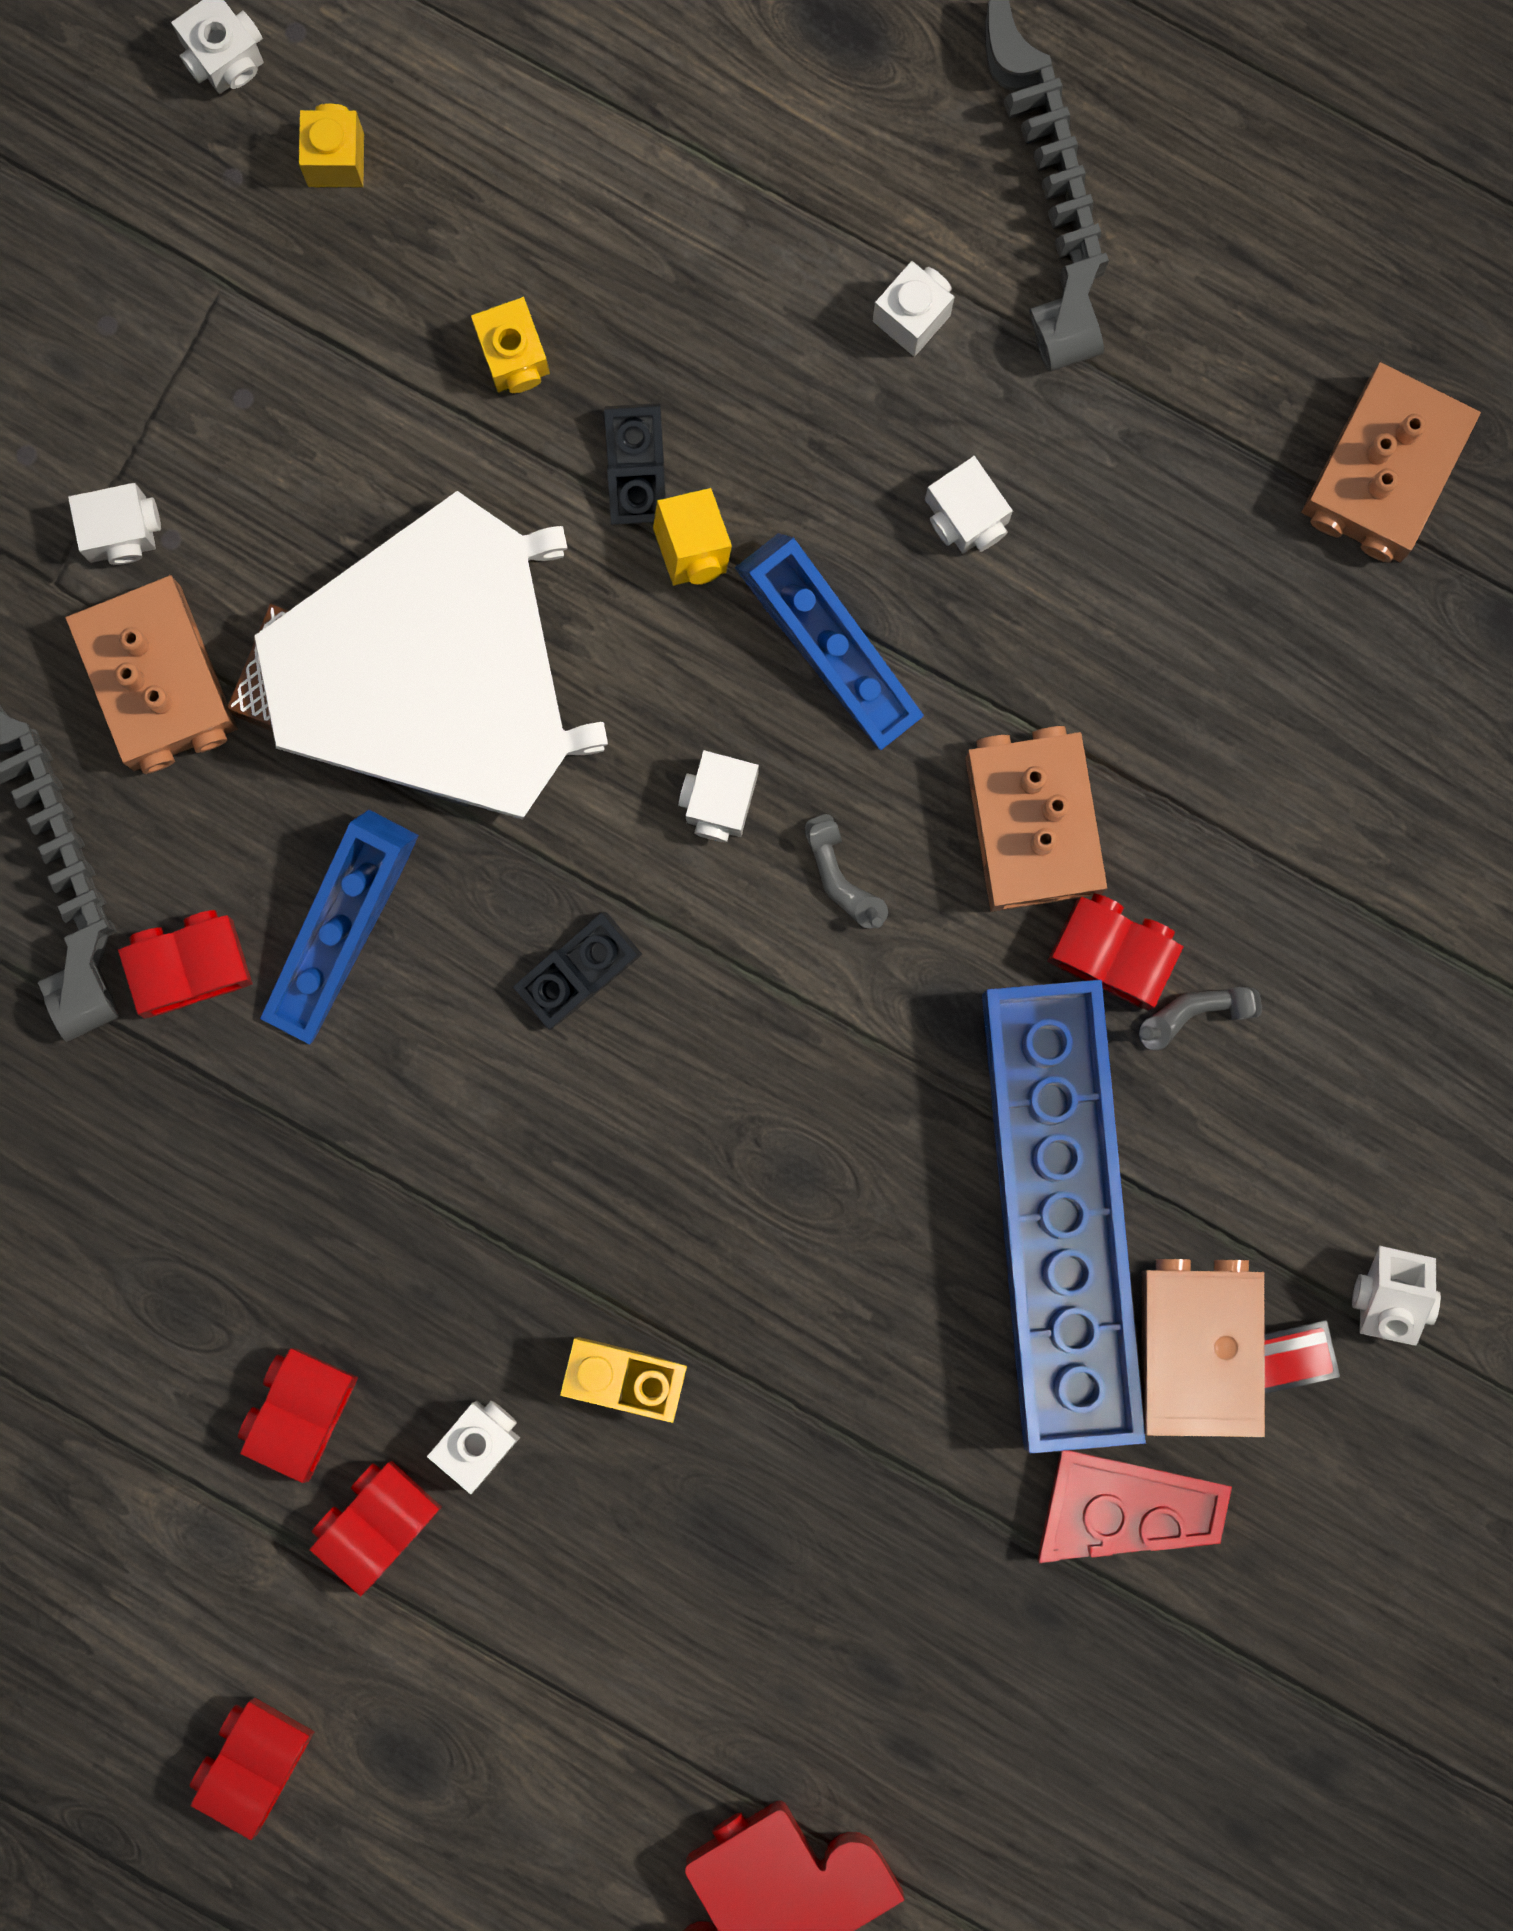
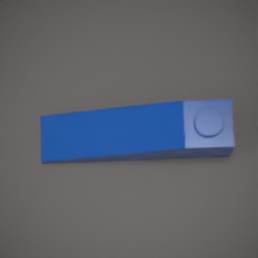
[735,533,924,750]
[260,810,419,1045]

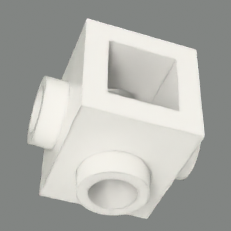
[171,0,264,95]
[1352,1246,1441,1346]

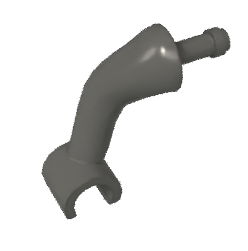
[805,814,888,929]
[1139,987,1262,1050]

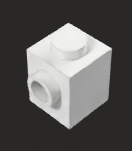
[873,261,954,357]
[925,456,1013,554]
[68,483,161,565]
[678,750,758,842]
[427,1401,520,1494]

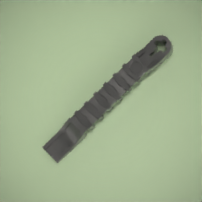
[985,0,1109,372]
[0,704,119,1042]

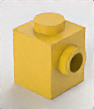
[299,104,364,187]
[471,297,550,393]
[653,488,732,586]

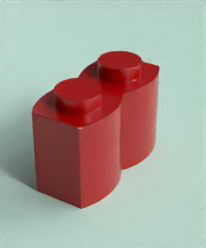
[1047,893,1184,1011]
[118,910,253,1019]
[238,1348,358,1483]
[310,1461,442,1597]
[189,1698,315,1840]

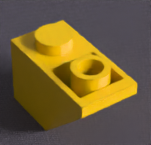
[560,1337,687,1423]

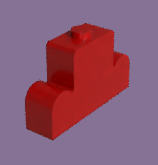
[683,1801,905,1931]

